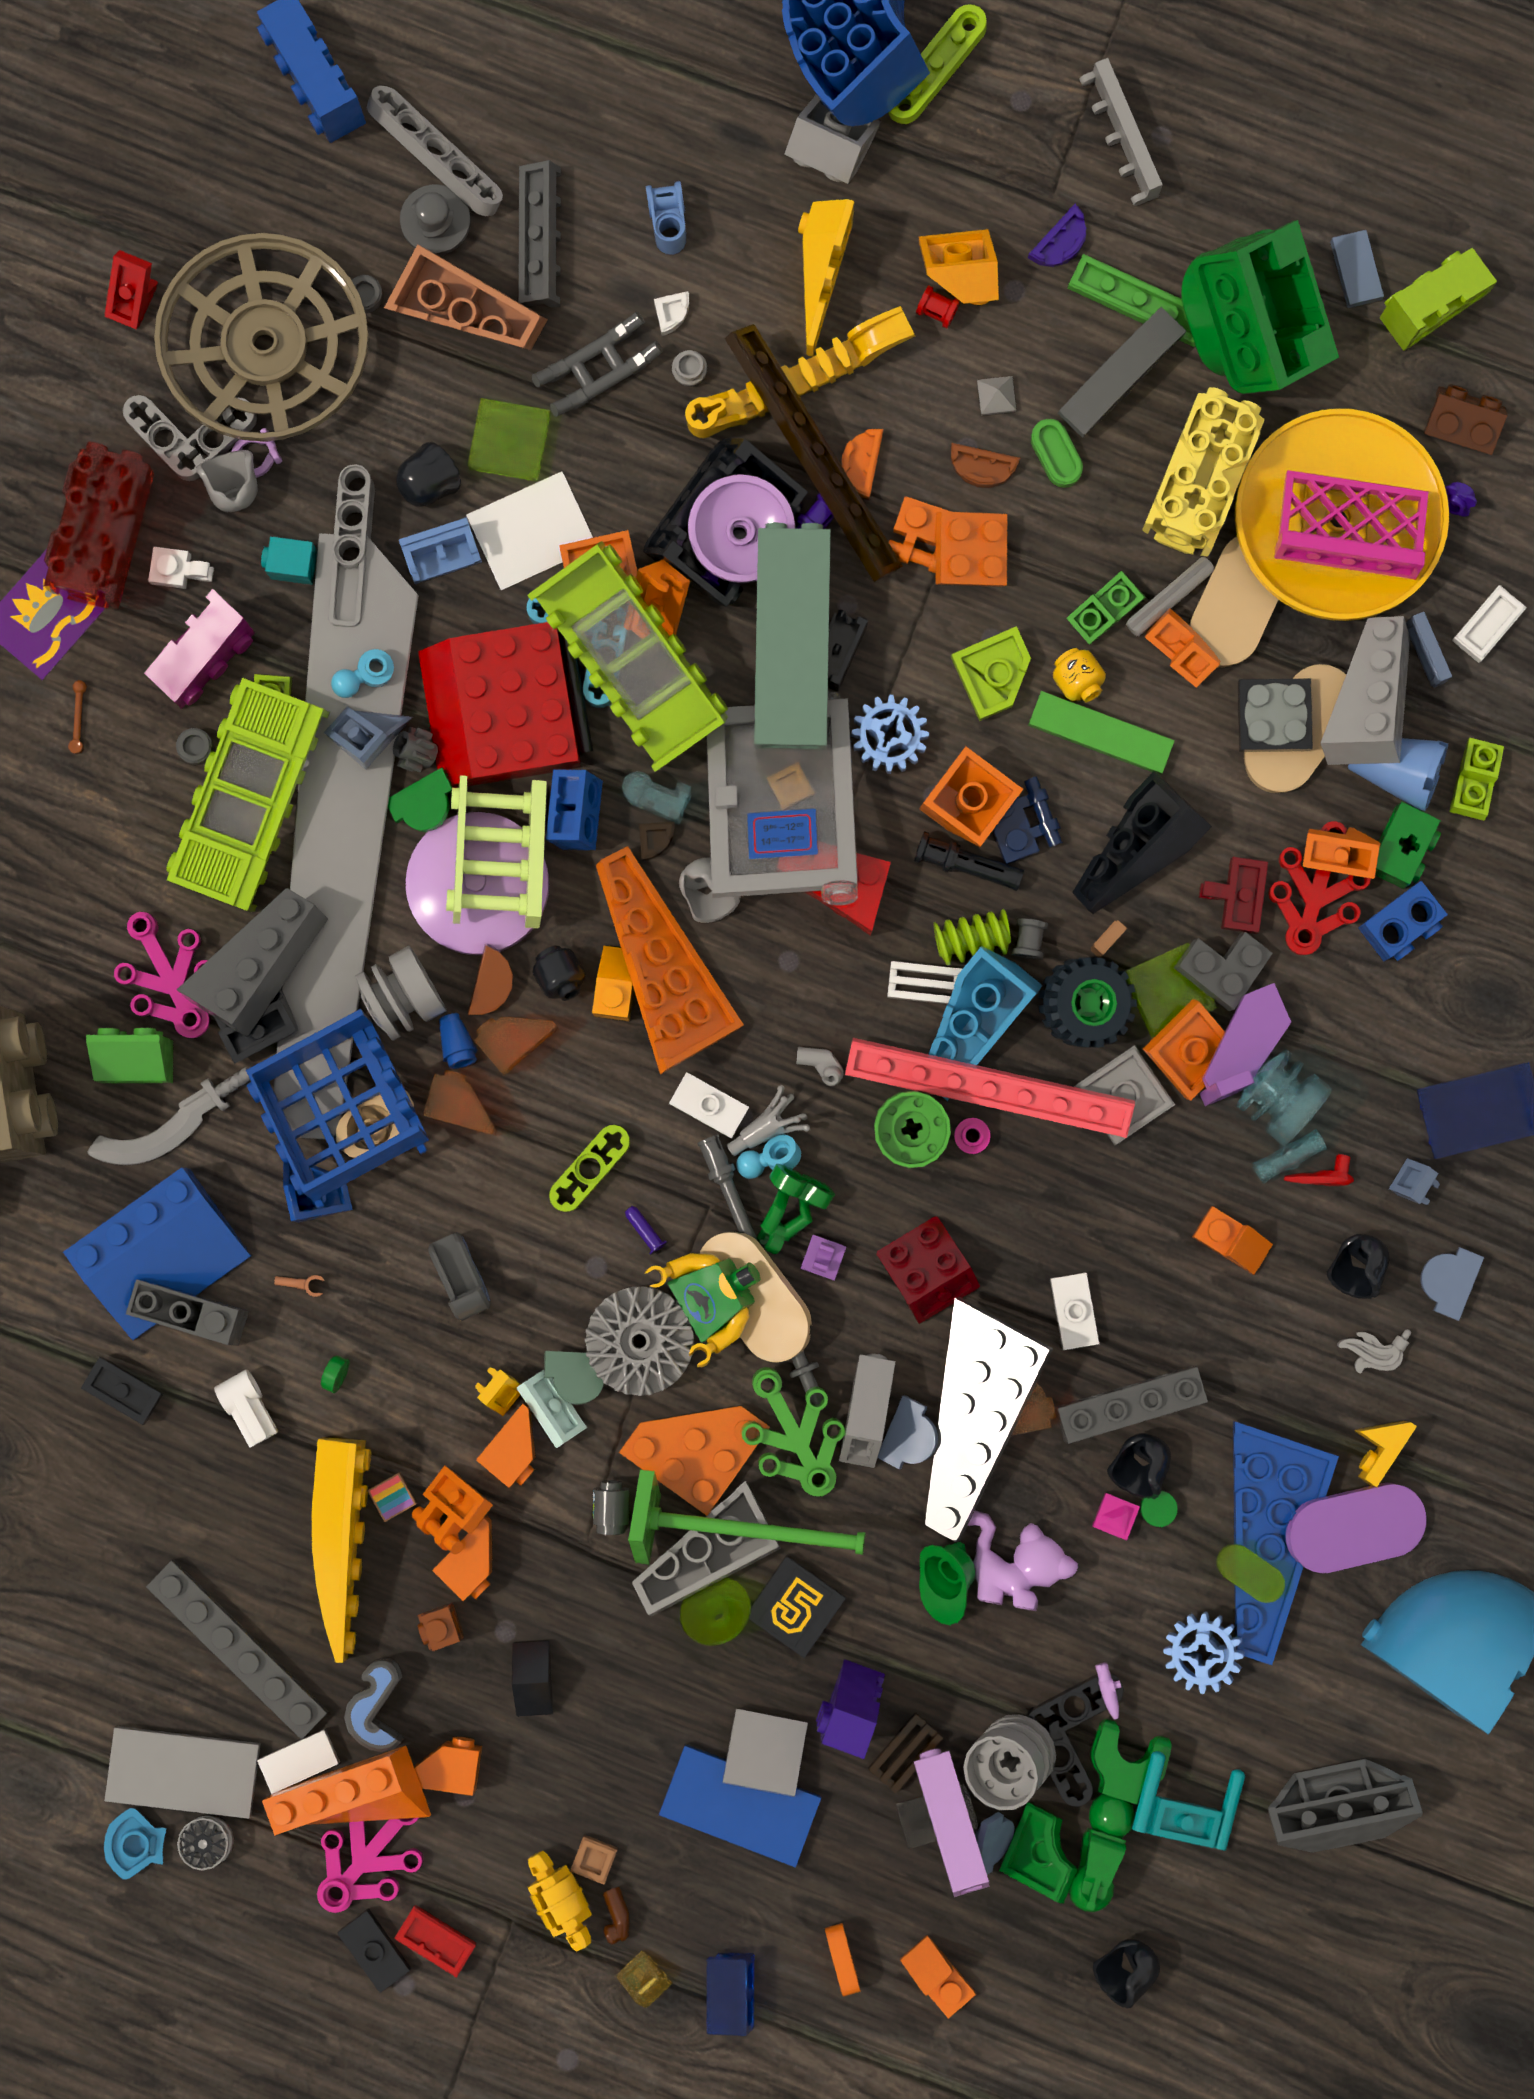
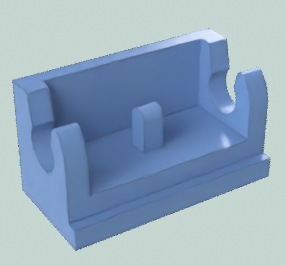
[399,517,482,584]

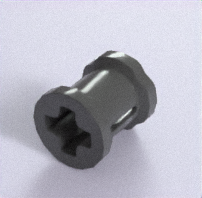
[1011,918,1049,960]

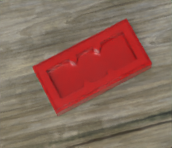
[394,1905,477,1978]

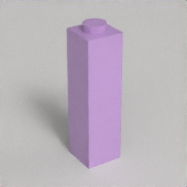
[914,1749,990,1897]

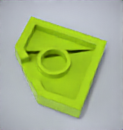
[951,626,1031,721]

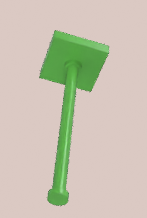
[628,1470,866,1565]

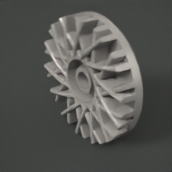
[585,1286,694,1396]

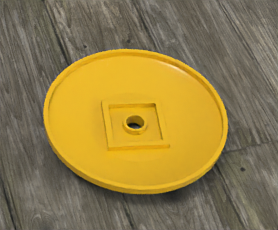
[1235,409,1449,621]

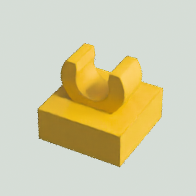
[475,1368,521,1416]

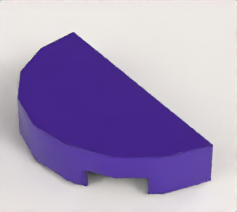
[1028,203,1086,267]

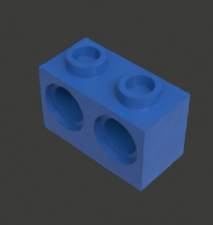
[546,770,603,850]
[1358,881,1448,961]

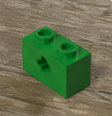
[1375,802,1441,889]

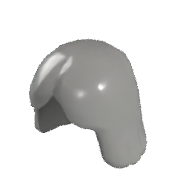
[196,450,258,512]
[679,857,741,923]

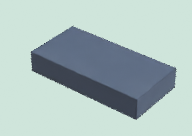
[1330,230,1384,308]
[1406,612,1452,688]

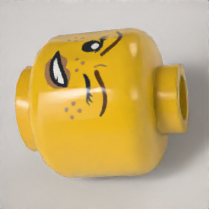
[1053,648,1106,703]

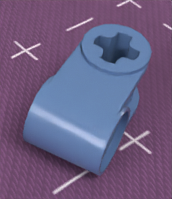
[645,181,686,255]

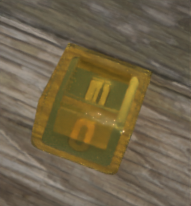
[616,1950,672,2008]

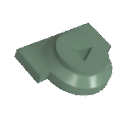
[544,1351,604,1405]

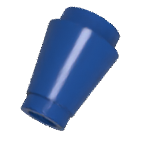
[438,1013,478,1069]

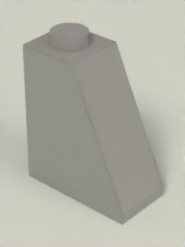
[839,1354,896,1468]

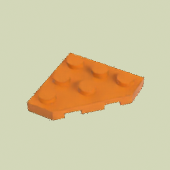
[619,1406,770,1516]

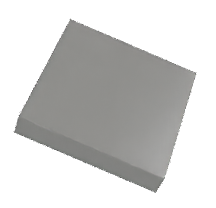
[1074,1045,1175,1145]
[722,1709,808,1797]

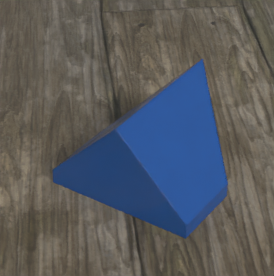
[283,1162,353,1223]

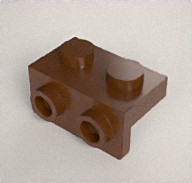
[1424,384,1508,455]

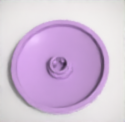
[406,812,549,955]

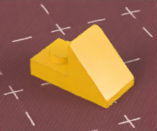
[1354,1421,1417,1487]

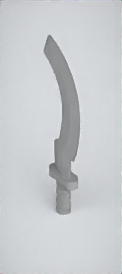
[87,1067,250,1165]

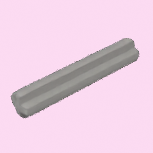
[1126,556,1215,636]

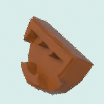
[951,443,1020,488]
[468,944,513,1015]

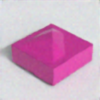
[1092,1492,1140,1540]

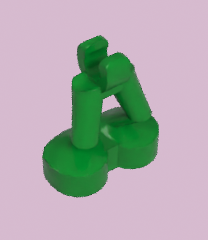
[757,1163,835,1254]

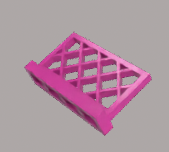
[1274,470,1429,579]

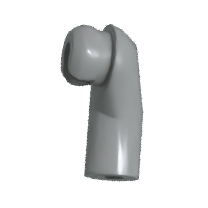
[796,1047,844,1086]

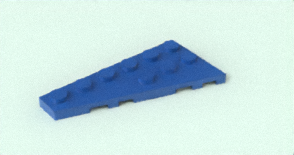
[1233,1421,1339,1665]

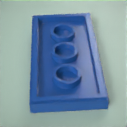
[659,1744,821,1868]

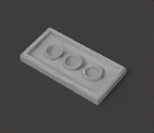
[104,1726,261,1819]

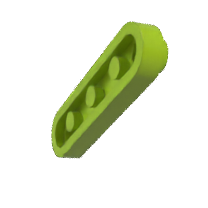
[888,4,987,124]

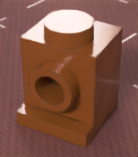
[418,1602,464,1651]

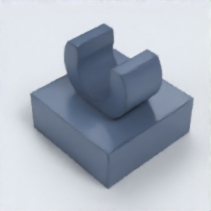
[1389,1158,1440,1205]

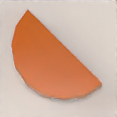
[842,429,883,500]

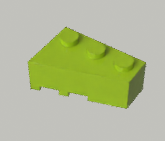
[1379,248,1497,351]

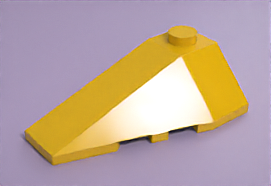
[798,199,854,357]

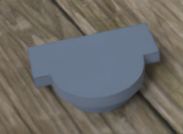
[1421,1247,1484,1321]
[877,1395,938,1469]
[975,1812,1015,1875]

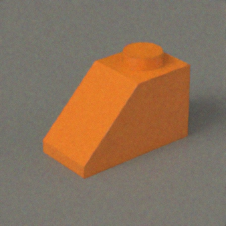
[476,1402,535,1488]
[432,1515,492,1601]
[414,1737,482,1796]

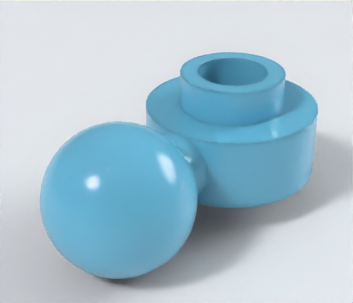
[331,649,394,698]
[736,1134,801,1179]

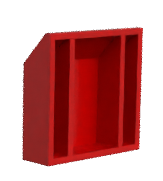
[418,622,581,788]

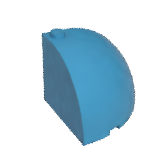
[1361,1570,1534,1735]

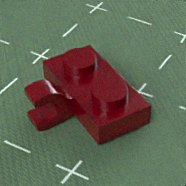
[1199,857,1268,934]

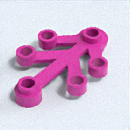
[114,912,210,1038]
[317,1818,423,1913]

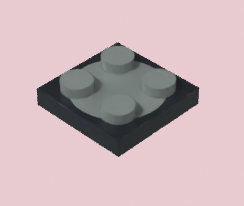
[1238,678,1313,752]

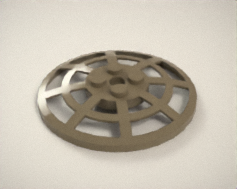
[154,233,369,442]

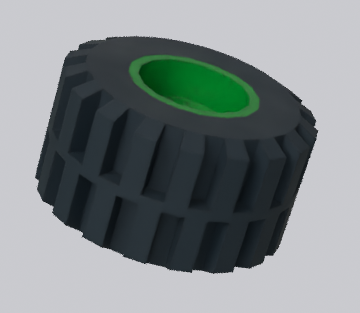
[1038,957,1137,1048]

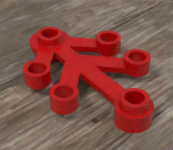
[1268,821,1371,955]

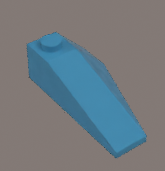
[929,946,1043,1101]

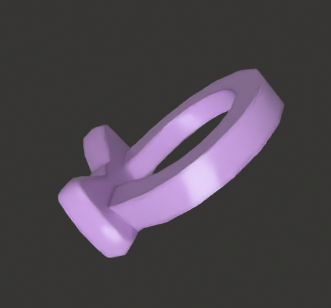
[232,428,282,477]

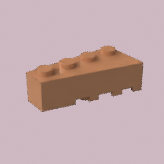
[384,245,548,351]

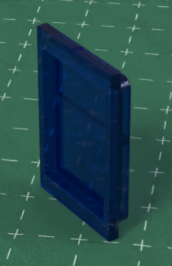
[1417,1062,1534,1159]

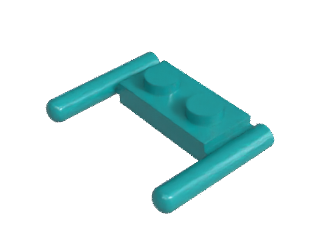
[1132,1751,1245,1851]

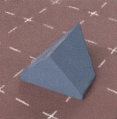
[324,706,413,769]

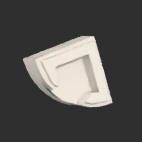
[654,291,689,336]

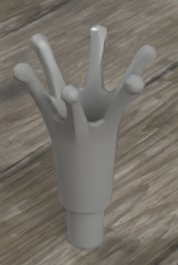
[727,1085,810,1156]

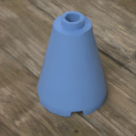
[1348,738,1448,811]

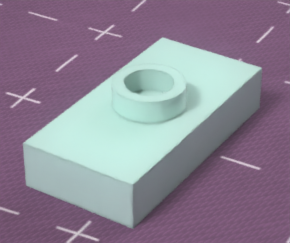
[517,1370,587,1448]

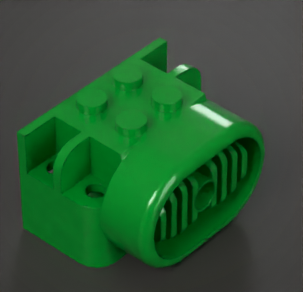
[1181,220,1339,394]

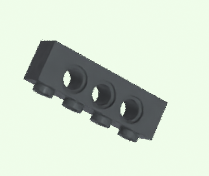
[1054,1366,1208,1444]

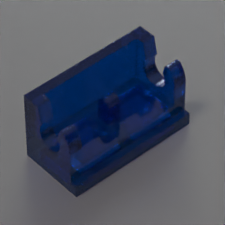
[707,1953,754,2036]

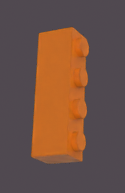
[262,1745,431,1836]

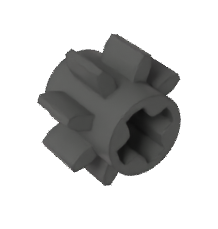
[393,727,438,773]

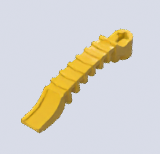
[685,306,915,438]

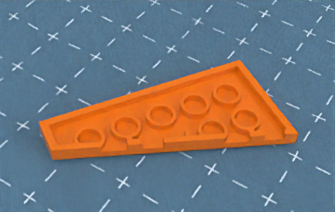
[596,846,744,1075]

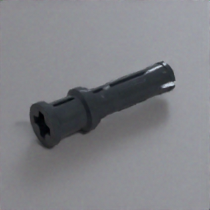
[914,831,1024,891]

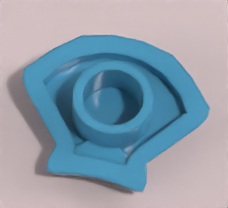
[104,1808,166,1879]

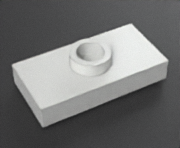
[669,1072,749,1139]
[1050,1273,1099,1350]

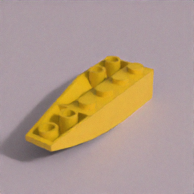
[312,1437,371,1663]

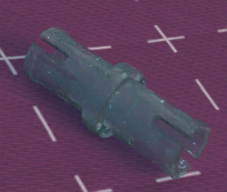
[1252,1129,1327,1184]

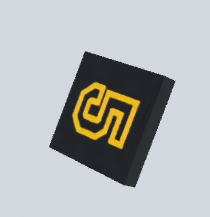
[745,1555,846,1658]

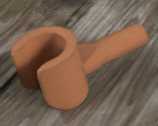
[275,1275,325,1297]

